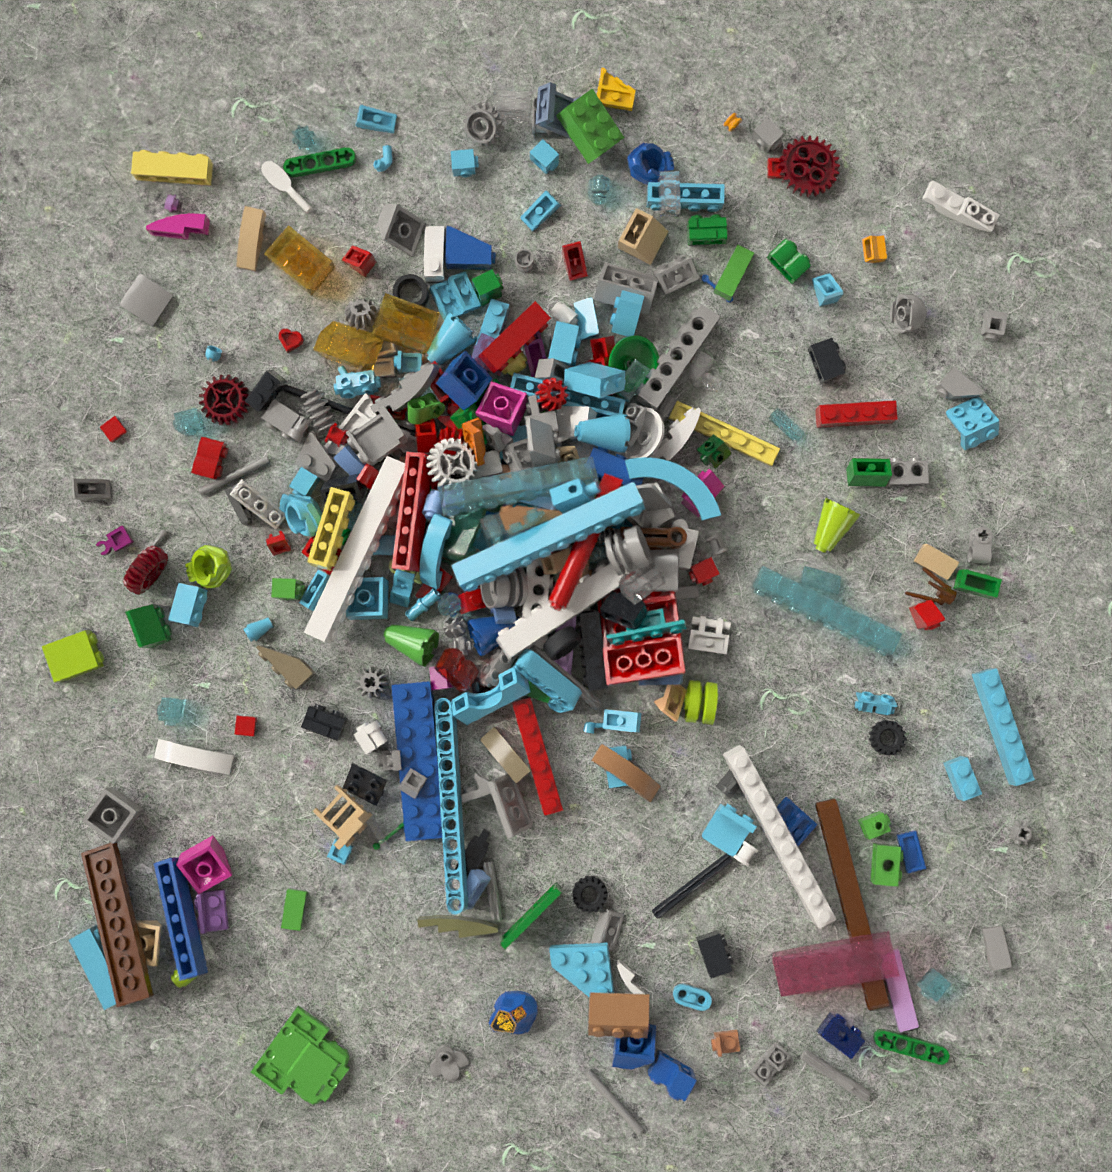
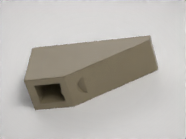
[256,645,316,689]

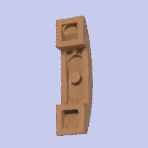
[591,744,661,802]

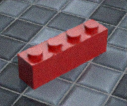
[478,301,551,373]
[815,400,898,428]

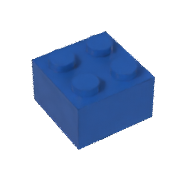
[436,351,492,410]

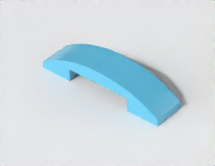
[419,513,452,590]

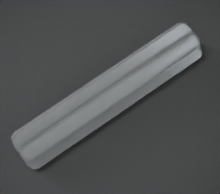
[483,861,502,920]

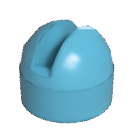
[206,346,222,362]

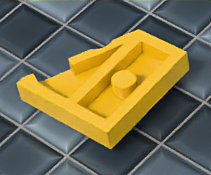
[597,67,635,111]

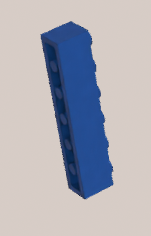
[154,857,208,981]

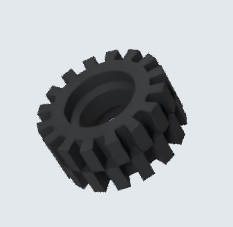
[869,720,907,756]
[572,876,608,913]

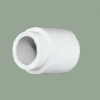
[550,302,578,325]

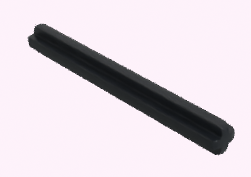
[652,853,733,919]

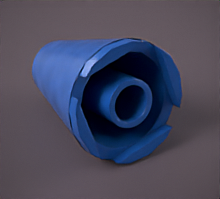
[467,615,520,656]

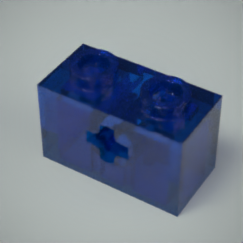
[816,1012,865,1060]

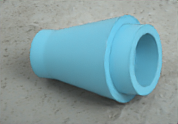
[243,617,273,642]

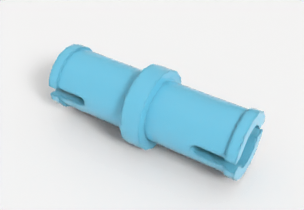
[405,588,441,621]

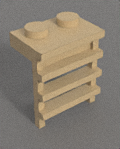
[313,784,372,850]

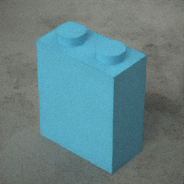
[564,362,626,398]

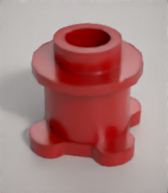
[324,423,349,448]

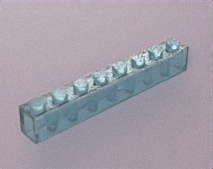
[438,456,598,516]
[750,566,903,656]

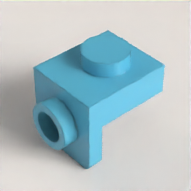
[394,351,422,373]

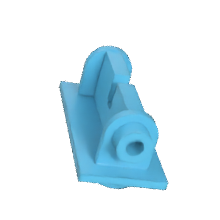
[855,691,897,715]

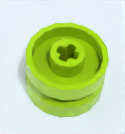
[684,680,718,725]

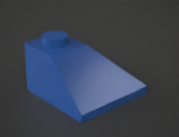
[612,1024,656,1070]

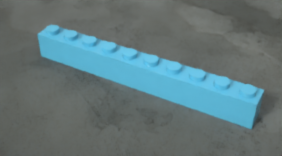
[452,482,645,592]

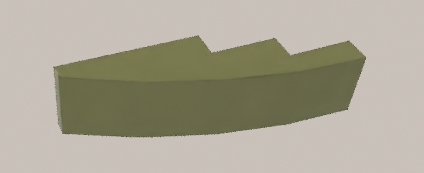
[417,915,499,938]

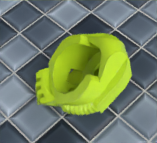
[185,545,232,588]

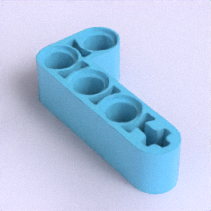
[514,649,582,713]

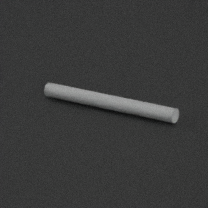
[198,456,270,496]
[585,1069,643,1134]

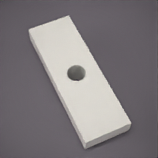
[230,479,286,529]

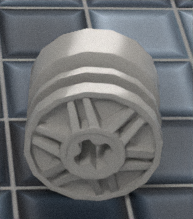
[605,526,652,576]
[480,567,528,608]

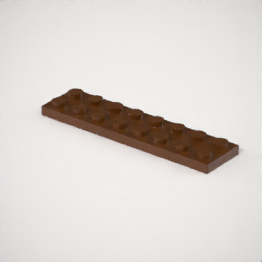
[81,842,154,1007]

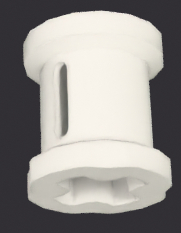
[734,841,759,867]

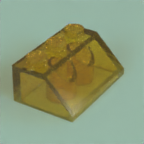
[313,321,385,371]

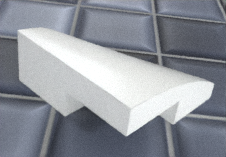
[555,406,597,446]

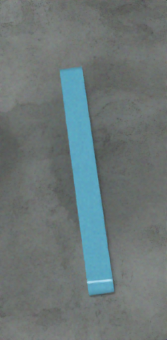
[435,698,468,914]

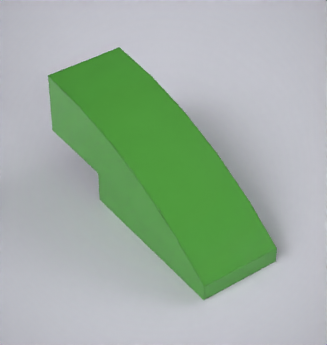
[713,245,754,301]

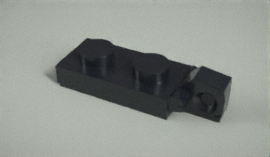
[455,828,490,878]

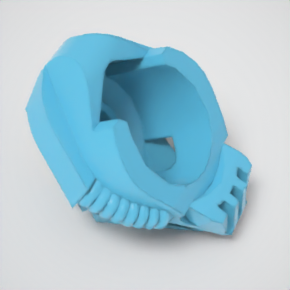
[279,494,322,537]

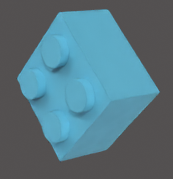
[548,321,582,367]
[346,577,389,620]

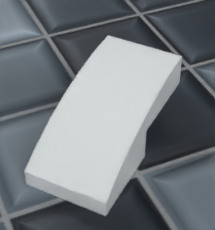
[616,959,645,994]

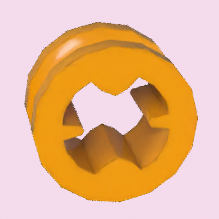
[723,113,742,132]

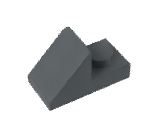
[224,488,253,526]

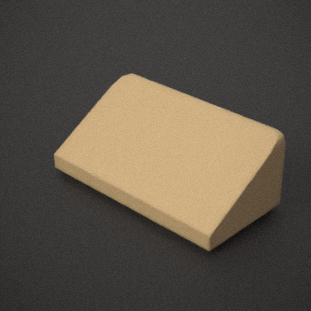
[914,544,959,580]

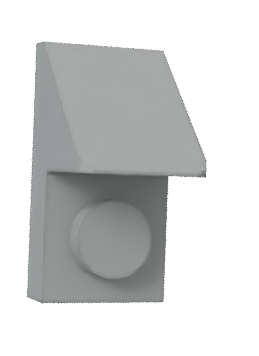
[461,773,491,802]

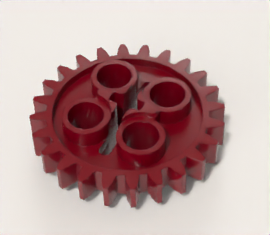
[778,135,840,198]

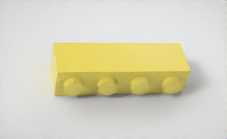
[131,150,213,185]

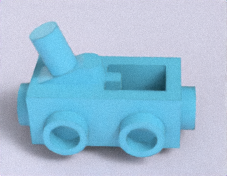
[334,366,381,398]

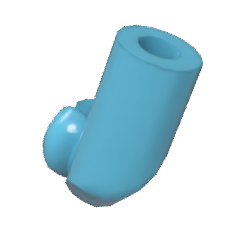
[373,145,393,172]

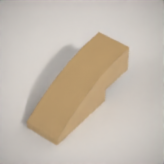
[237,206,266,271]

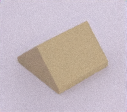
[136,920,162,967]

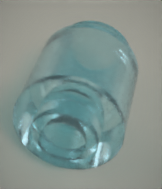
[588,541,609,564]

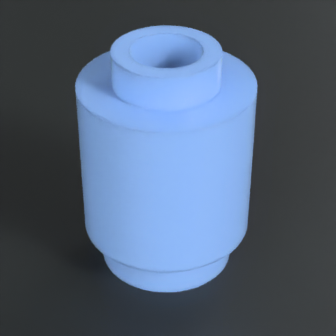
[422,490,445,520]

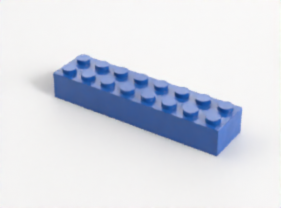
[391,681,442,841]

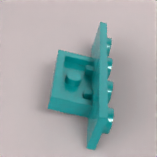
[606,609,687,646]

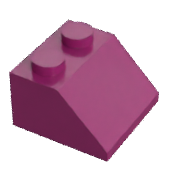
[476,381,528,436]
[176,835,232,894]

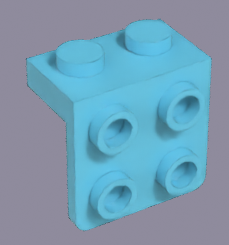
[946,397,999,451]
[702,803,757,856]

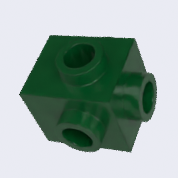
[697,434,732,469]

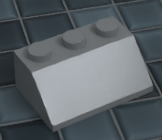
[594,263,658,315]

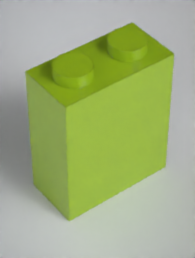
[41,630,104,683]

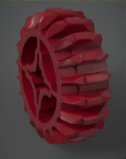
[199,374,250,426]
[123,545,168,595]

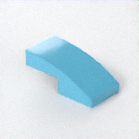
[390,569,415,608]

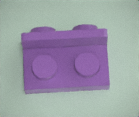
[195,889,229,934]

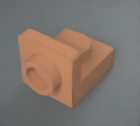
[711,1029,740,1057]

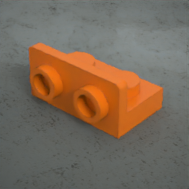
[462,418,485,467]

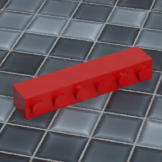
[392,452,432,572]
[512,697,563,816]

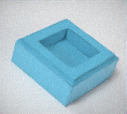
[327,838,354,865]

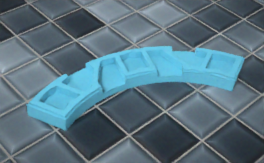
[625,457,721,521]

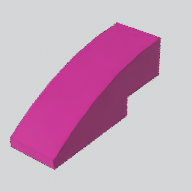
[146,213,210,240]

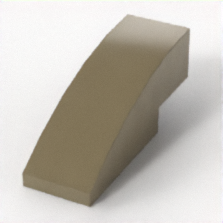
[480,727,531,784]

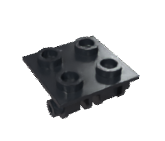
[342,763,388,806]

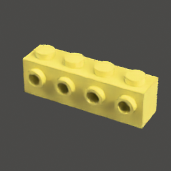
[307,487,355,571]

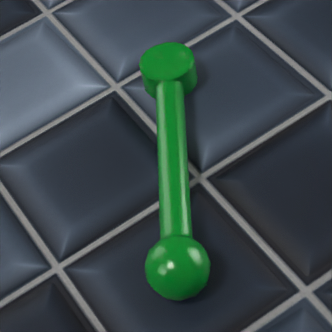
[373,822,404,850]

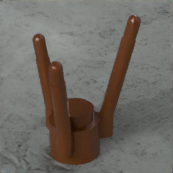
[905,567,957,605]

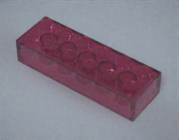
[772,931,900,997]

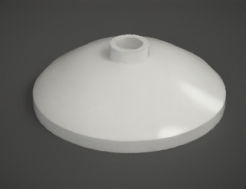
[617,407,664,460]

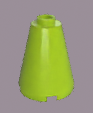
[814,498,861,553]

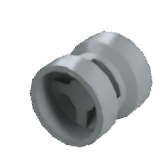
[515,249,534,273]

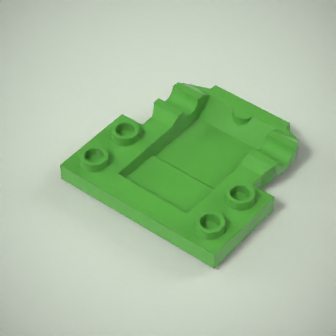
[251,1005,350,1105]

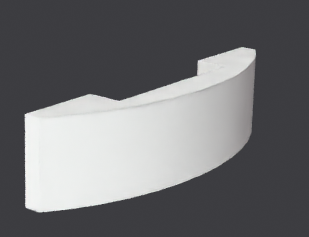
[154,739,234,774]

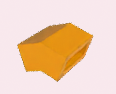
[862,235,887,263]

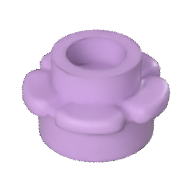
[164,194,179,212]

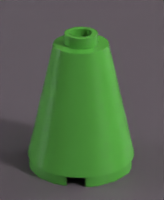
[383,624,439,667]

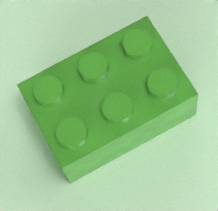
[556,89,624,164]

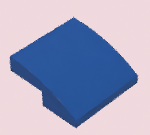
[776,797,818,847]

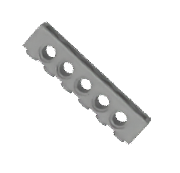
[636,304,720,411]

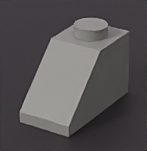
[935,367,983,400]

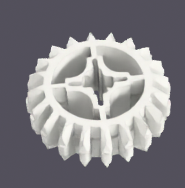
[426,438,479,491]

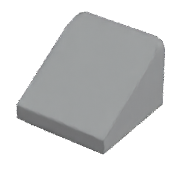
[399,768,428,798]

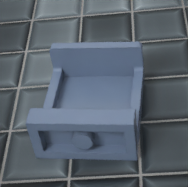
[536,82,581,138]

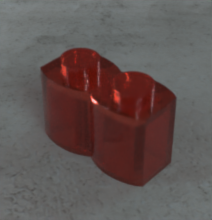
[434,648,479,692]

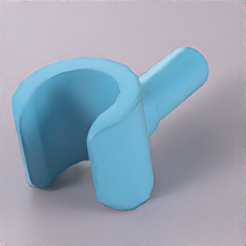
[583,722,603,734]

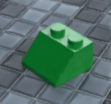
[125,604,172,649]

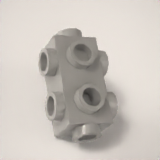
[479,645,518,688]

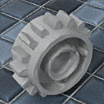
[463,103,504,147]

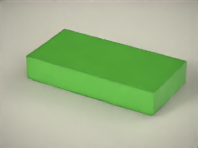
[281,888,307,931]

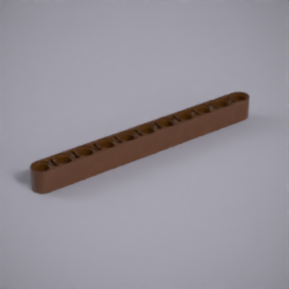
[815,798,889,1011]

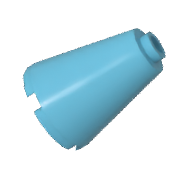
[427,312,478,365]
[574,414,630,453]

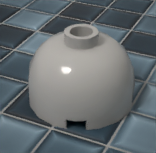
[890,294,927,333]

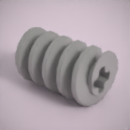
[301,388,337,431]

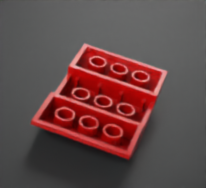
[598,574,686,686]

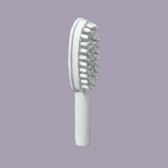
[261,161,312,213]

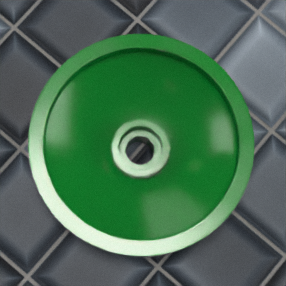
[609,335,659,393]

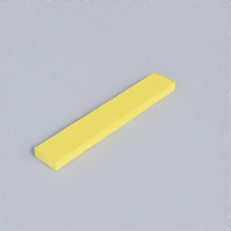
[669,401,780,467]

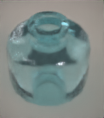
[587,175,612,205]

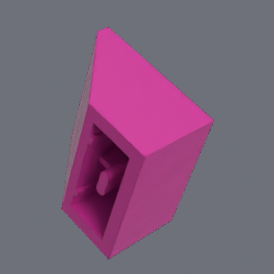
[681,469,724,517]

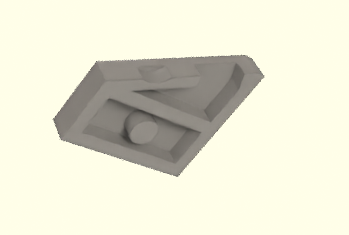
[295,431,338,481]

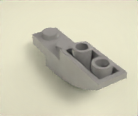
[370,362,440,414]

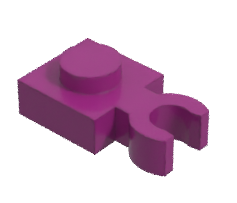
[96,525,134,556]

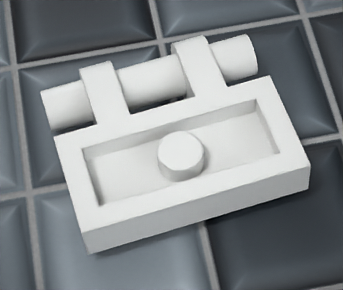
[688,616,731,654]

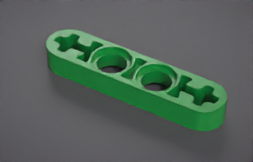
[283,147,357,178]
[873,1029,950,1065]

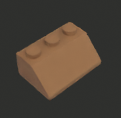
[588,992,649,1039]

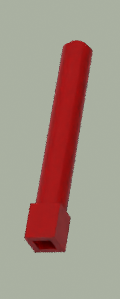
[548,473,623,611]

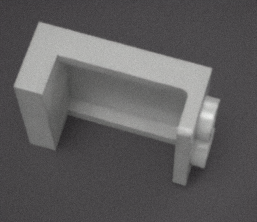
[346,405,409,466]

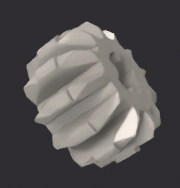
[345,298,377,330]
[354,666,388,699]

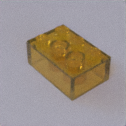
[264,225,336,296]
[371,293,440,355]

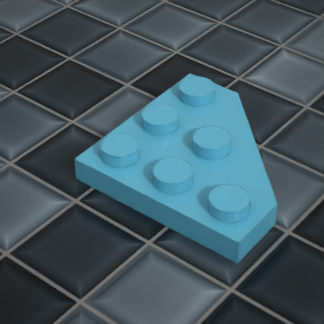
[549,943,614,997]

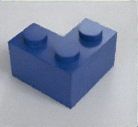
[647,1050,697,1102]

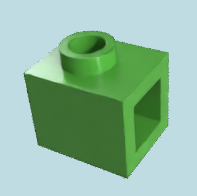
[858,811,891,840]

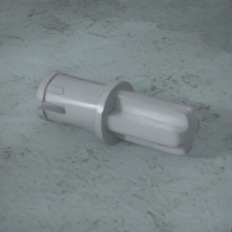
[656,395,677,422]

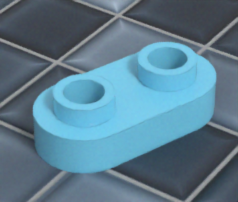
[673,983,712,1011]

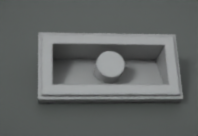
[591,907,625,952]

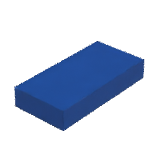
[896,830,926,873]

